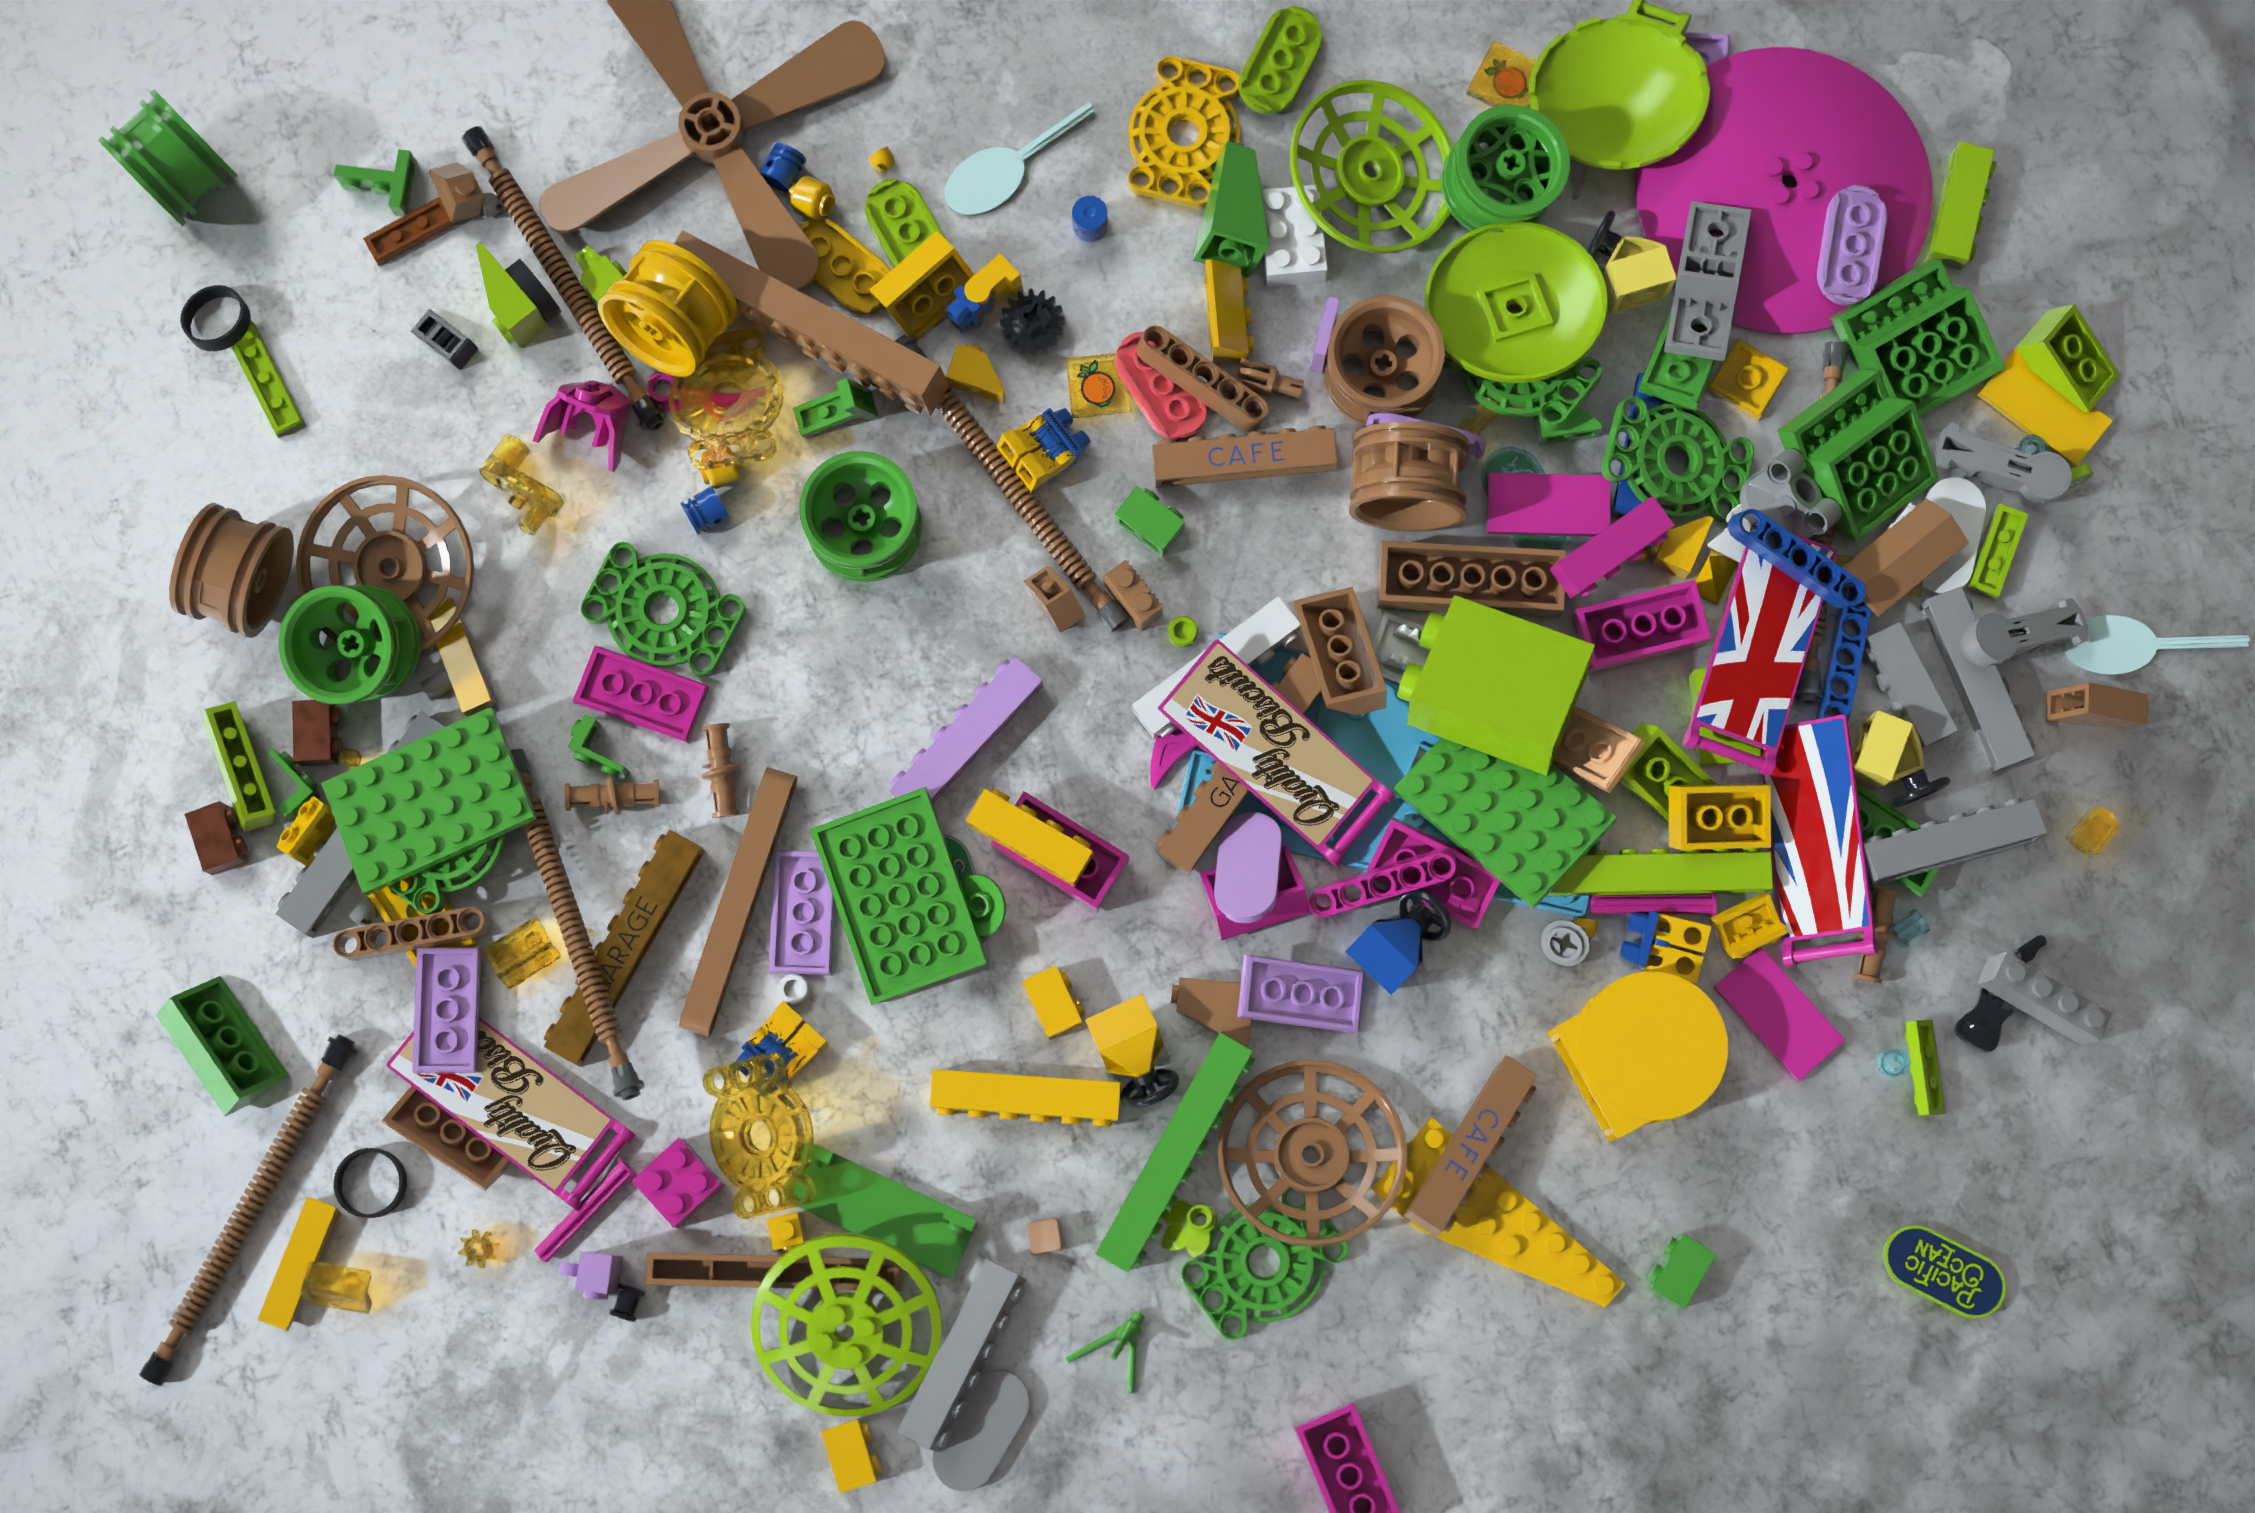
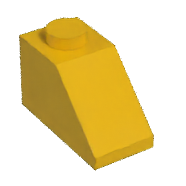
[945,343,1006,404]
[1650,516,1714,579]

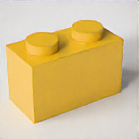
[1022,965,1086,1040]
[821,1418,882,1494]

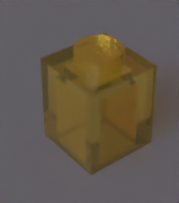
[2064,806,2121,858]

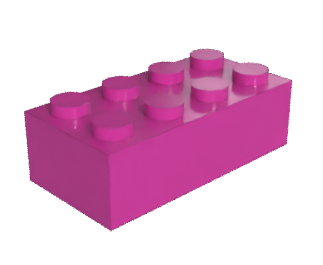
[1571,580,1712,674]
[991,791,1130,912]
[1293,1402,1400,1513]

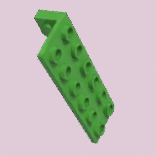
[782,1140,979,1278]

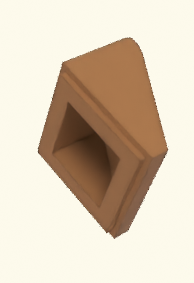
[1027,1218,1062,1254]

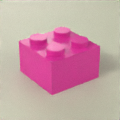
[632,1137,725,1228]

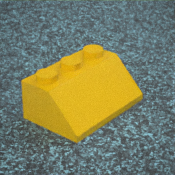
[869,231,974,340]
[1204,259,1254,365]

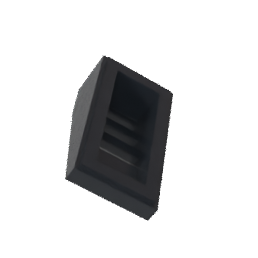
[411,308,478,370]

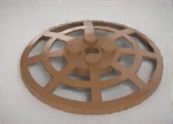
[296,475,474,659]
[1217,1060,1407,1247]

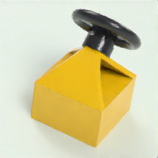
[1085,994,1179,1108]

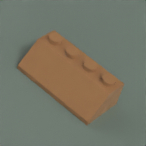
[1293,587,1387,715]

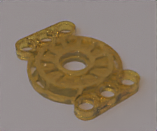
[669,329,784,470]
[703,1052,816,1219]

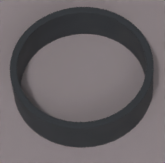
[505,259,562,323]
[180,285,251,352]
[333,1148,407,1218]

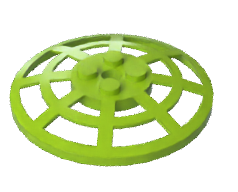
[1290,80,1453,254]
[751,1233,943,1417]

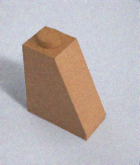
[2046,682,2148,728]
[1171,977,1251,1047]

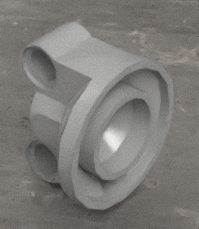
[1740,449,1842,539]

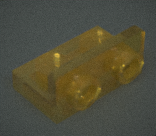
[483,916,561,989]
[300,1261,372,1314]

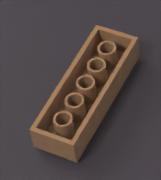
[1377,541,1566,618]

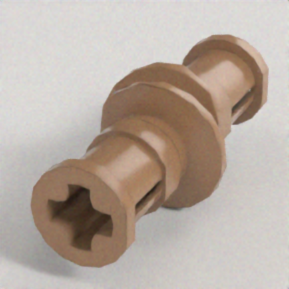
[701,723,741,818]
[565,775,660,815]
[1853,887,1900,984]

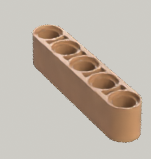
[1136,325,1269,432]
[333,907,491,961]

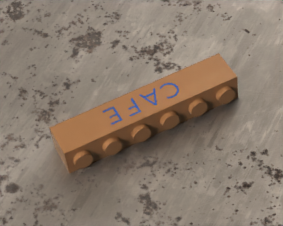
[1152,425,1337,488]
[1404,1055,1538,1237]

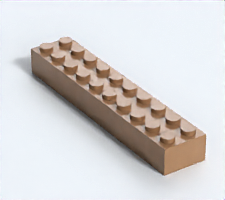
[674,230,949,416]

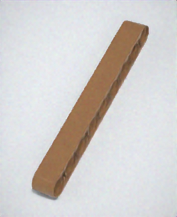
[679,767,798,1037]

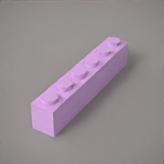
[890,656,1043,804]

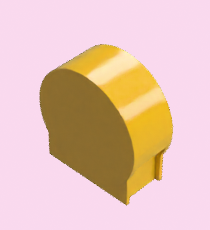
[1546,971,1728,1142]

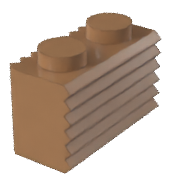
[1103,560,1163,631]

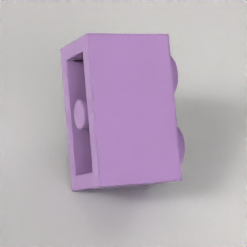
[559,1252,623,1300]

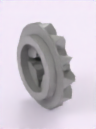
[1541,918,1591,966]

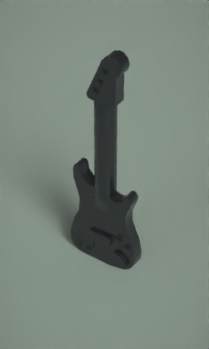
[1954,935,2047,1053]

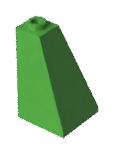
[1193,141,1269,278]

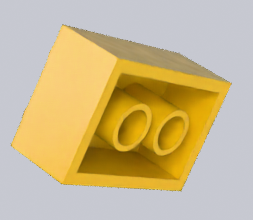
[1669,784,1771,850]

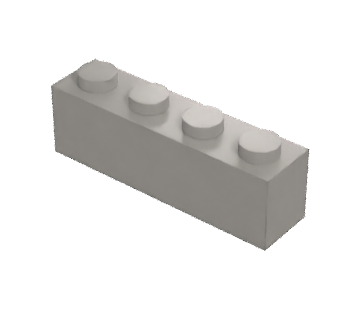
[1863,622,1958,749]
[1977,952,2112,1045]

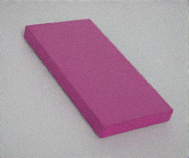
[1487,473,1610,537]
[573,645,710,744]
[1713,946,1845,1082]

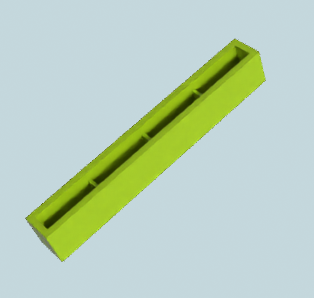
[1546,848,1773,897]

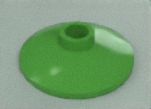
[960,874,1006,936]

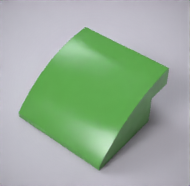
[1830,259,2005,418]
[1777,369,1939,542]

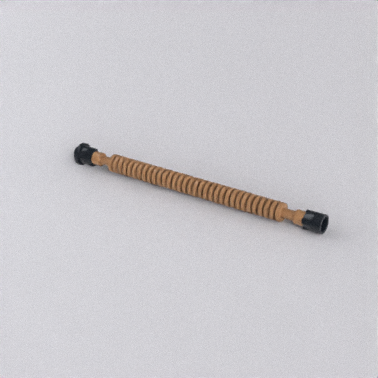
[461,126,667,431]
[139,1034,357,1386]

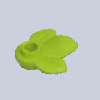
[1161,1200,1217,1259]

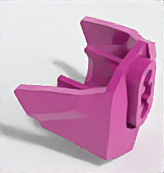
[533,380,631,472]

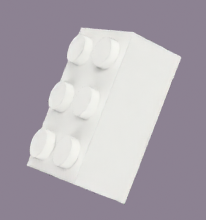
[1261,185,1327,287]

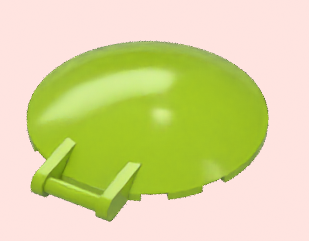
[1529,0,1710,169]

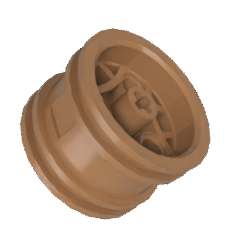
[169,502,294,638]

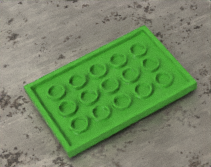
[321,707,537,896]
[1393,738,1617,910]
[810,787,989,1005]

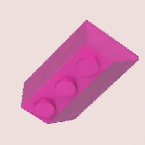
[1199,845,1310,940]

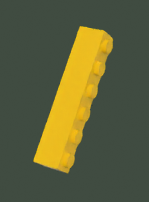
[930,1069,1121,1127]

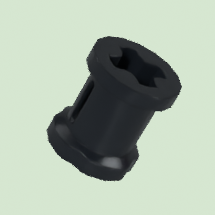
[609,1283,646,1322]

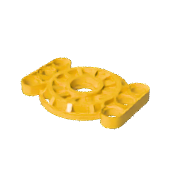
[1128,56,1240,209]

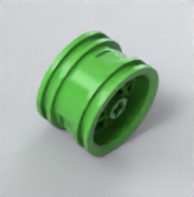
[98,89,238,226]
[1441,104,1570,232]

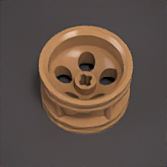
[1324,295,1445,427]
[1349,421,1469,532]

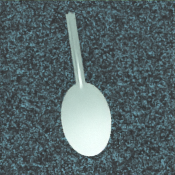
[945,102,1095,216]
[2064,615,2250,675]

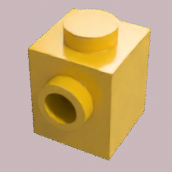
[767,1212,807,1255]

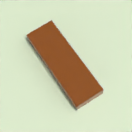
[363,197,458,266]

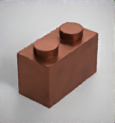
[292,700,343,767]
[184,801,248,875]

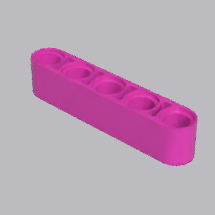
[1309,848,1457,917]

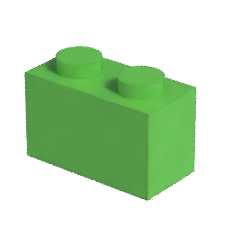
[1114,486,1185,557]
[1647,1234,1717,1309]

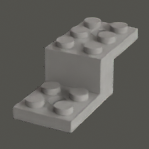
[1664,201,1751,361]

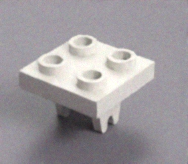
[1372,612,1430,683]

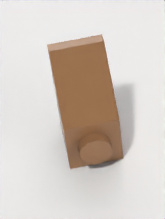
[429,162,484,222]
[1024,565,1086,633]

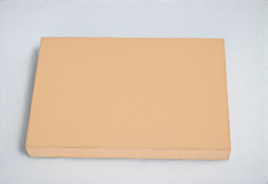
[1552,706,1645,793]

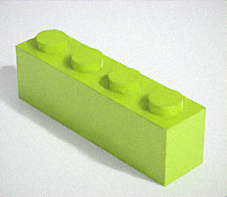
[1926,141,1996,270]
[203,701,275,833]

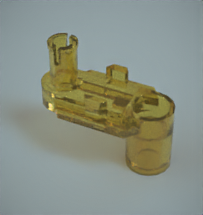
[479,434,564,536]

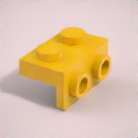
[276,796,336,867]
[1710,891,1788,959]

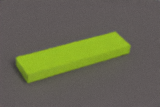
[224,320,305,438]

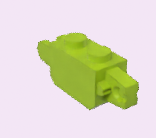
[575,245,627,305]

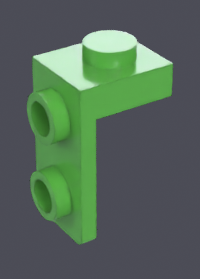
[568,714,630,778]
[268,748,321,822]

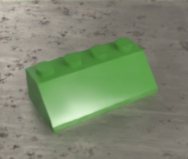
[156,976,289,1116]

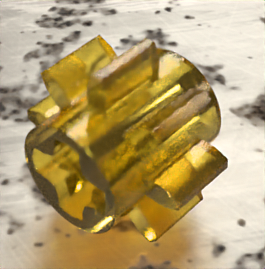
[458,1229,499,1268]

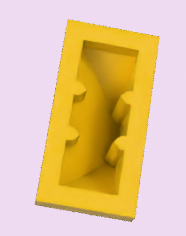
[1695,549,1738,605]

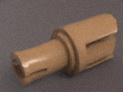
[1237,357,1304,399]

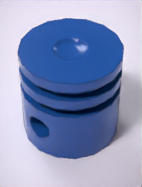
[760,142,807,192]
[1072,196,1108,242]
[680,486,730,535]

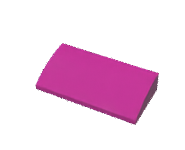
[1366,816,1500,929]

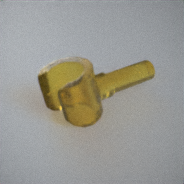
[339,749,361,770]

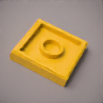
[1706,338,1790,420]

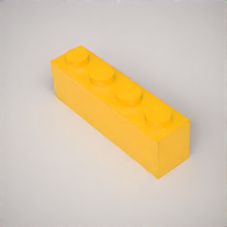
[965,788,1093,887]

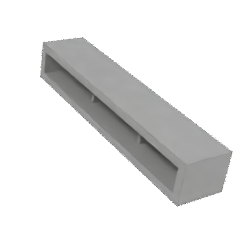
[1920,586,2035,773]
[1864,798,2048,887]
[897,1259,1026,1452]

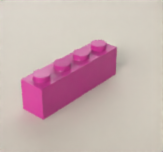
[1550,496,1675,599]

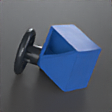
[1345,889,1451,995]

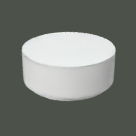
[778,974,810,1006]

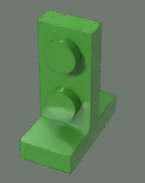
[334,149,417,217]
[793,378,878,438]

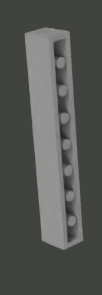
[275,711,445,938]

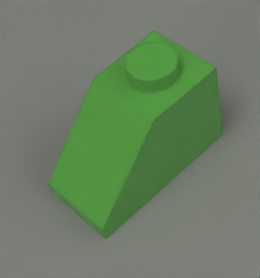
[1534,398,1602,445]

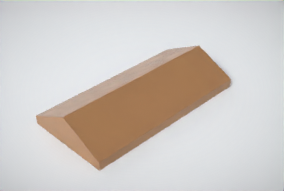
[1842,499,1969,617]
[382,1086,511,1191]

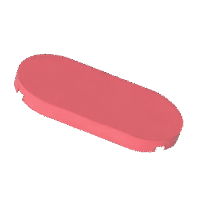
[1115,331,1207,441]

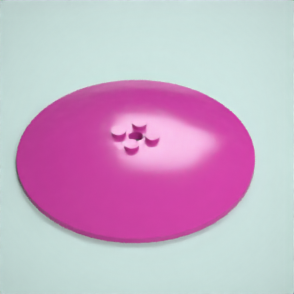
[1635,47,1933,335]

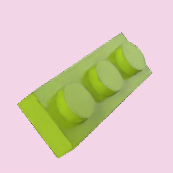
[1967,503,2029,599]
[1905,1020,1946,1116]

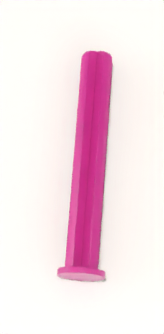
[1590,892,1716,917]
[535,1158,637,1262]

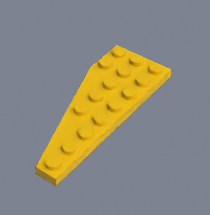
[1371,1117,1626,1308]

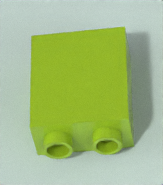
[1397,595,1595,776]

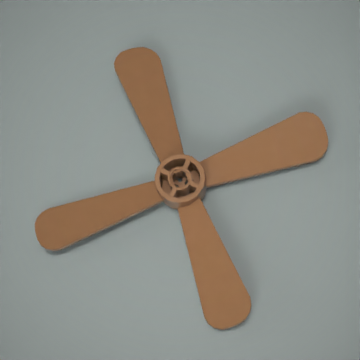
[539,0,885,291]

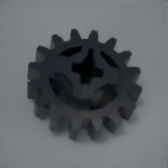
[1000,289,1065,355]

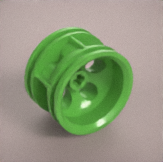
[799,451,922,582]
[279,584,421,704]

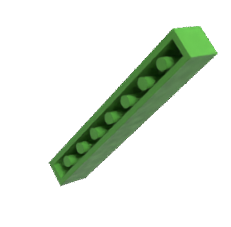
[1095,1032,1256,1273]

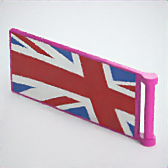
[1683,528,1838,776]

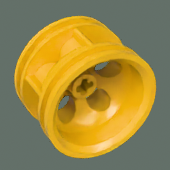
[598,240,738,377]

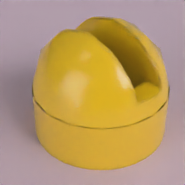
[868,146,894,172]
[1573,917,1598,938]

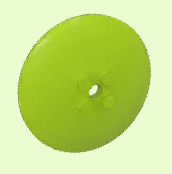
[1425,221,1607,383]

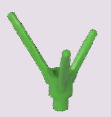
[1066,1311,1145,1394]

